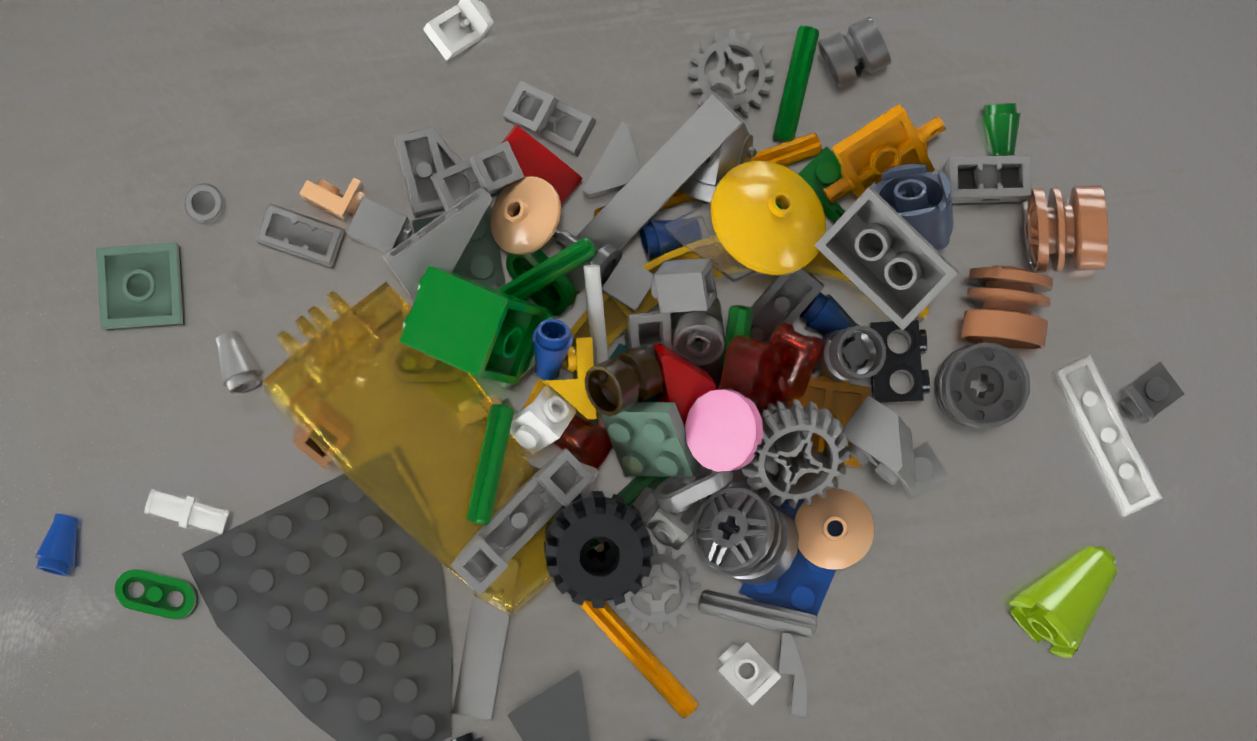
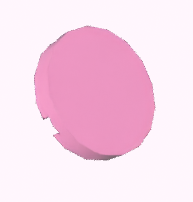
[685,389,763,472]

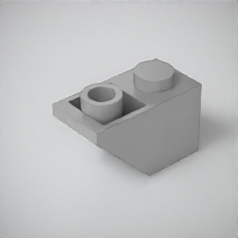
[842,396,916,489]

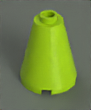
[1010,546,1118,658]

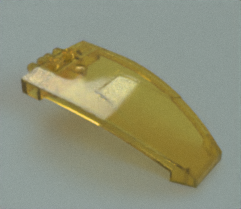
[262,282,555,617]

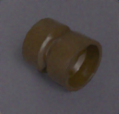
[585,347,663,416]

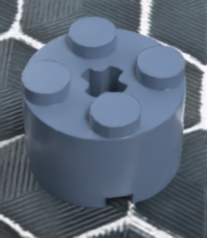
[871,164,954,250]

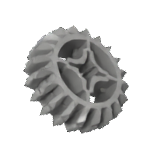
[741,399,850,509]

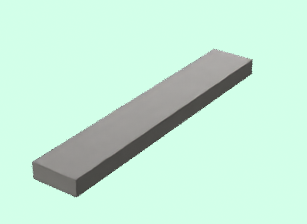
[565,93,744,292]

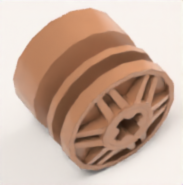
[1024,185,1108,273]
[961,265,1053,350]

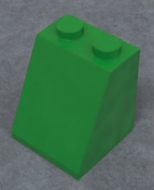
[399,265,547,385]

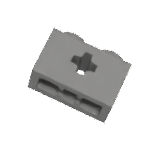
[945,155,1032,204]

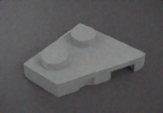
[393,127,463,215]

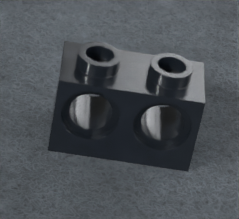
[868,320,930,405]

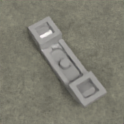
[450,449,595,595]

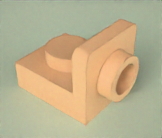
[299,178,366,221]

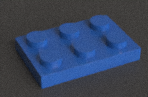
[738,499,843,617]

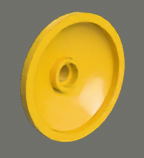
[711,161,826,275]

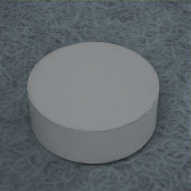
[184,183,225,225]

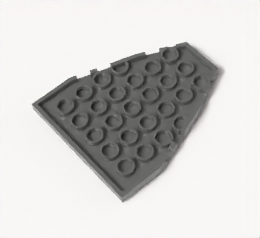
[182,446,453,741]

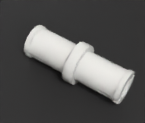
[144,489,230,535]

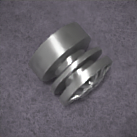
[935,343,1030,428]
[692,488,799,585]

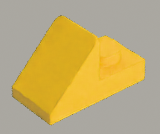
[543,337,597,419]

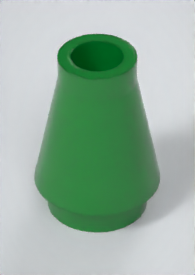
[981,103,1021,156]

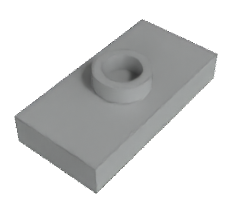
[255,203,345,268]

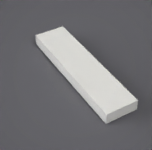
[1053,354,1163,517]

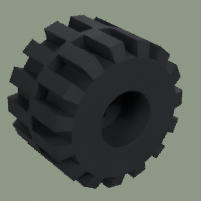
[544,491,653,608]

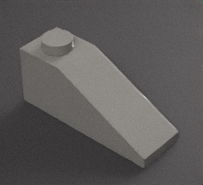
[382,187,492,301]

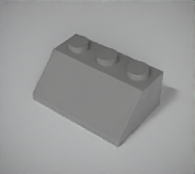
[814,187,959,330]

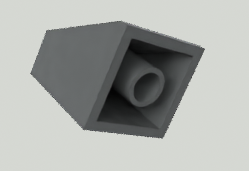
[507,670,591,741]

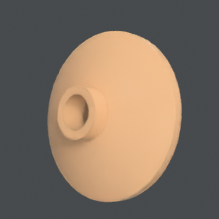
[490,177,561,255]
[794,488,875,570]

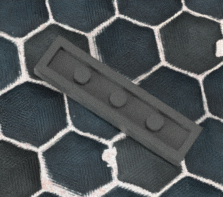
[699,268,824,390]

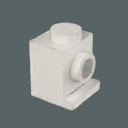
[718,642,781,706]

